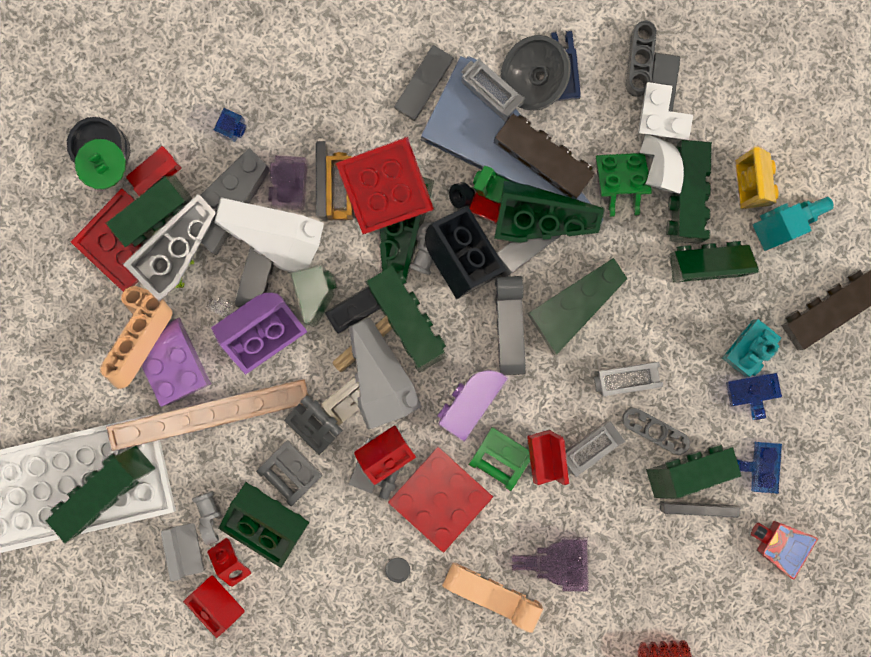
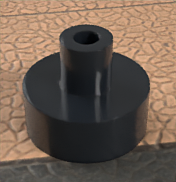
[449,182,475,209]

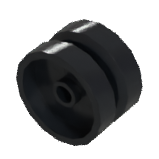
[67,117,130,165]

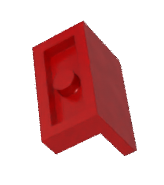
[126,146,182,197]
[354,425,416,485]
[527,430,569,486]
[183,575,245,638]

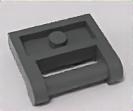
[256,440,323,507]

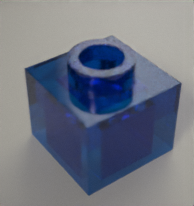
[213,108,247,142]

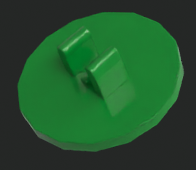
[75,139,126,189]

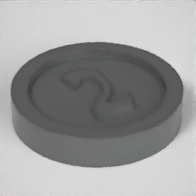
[385,557,410,583]

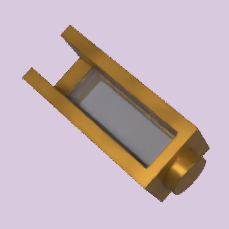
[326,152,353,220]

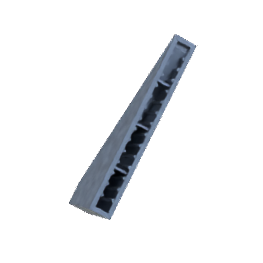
[421,56,603,223]

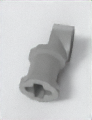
[409,222,433,275]
[192,491,222,545]

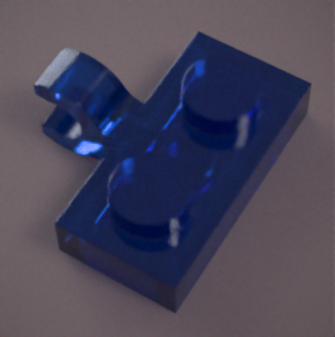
[726,373,782,420]
[737,441,782,494]

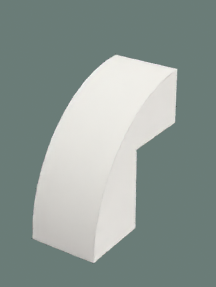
[640,134,684,194]

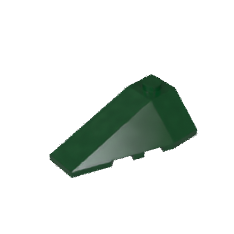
[380,177,435,279]
[494,181,604,243]

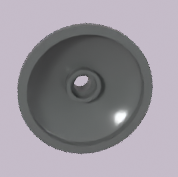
[501,35,571,111]

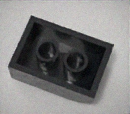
[425,206,507,300]

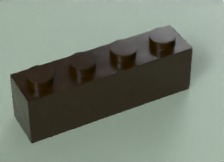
[493,114,595,199]
[781,269,871,350]

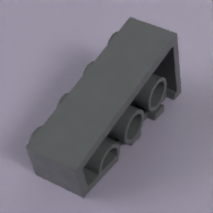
[200,147,270,256]

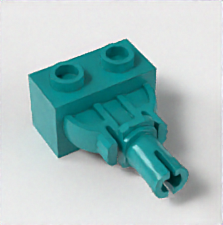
[752,197,834,251]
[722,319,781,377]

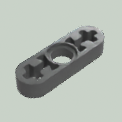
[622,408,690,455]

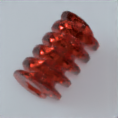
[638,640,692,657]

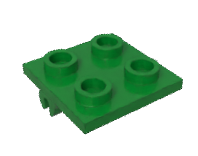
[596,153,652,217]

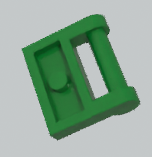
[468,427,530,491]

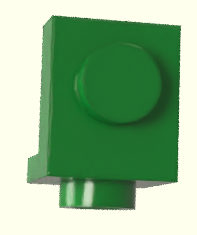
[473,165,509,204]

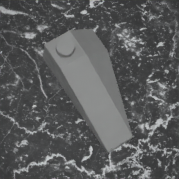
[123,194,216,302]
[349,317,421,429]

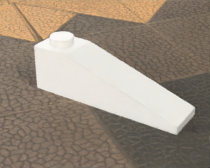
[214,198,324,273]

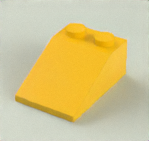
[735,147,779,209]

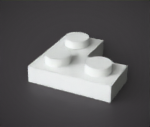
[638,82,693,140]

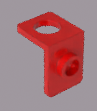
[207,538,251,587]

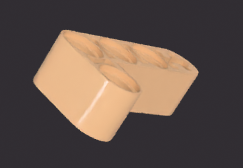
[100,286,172,389]
[442,562,543,633]

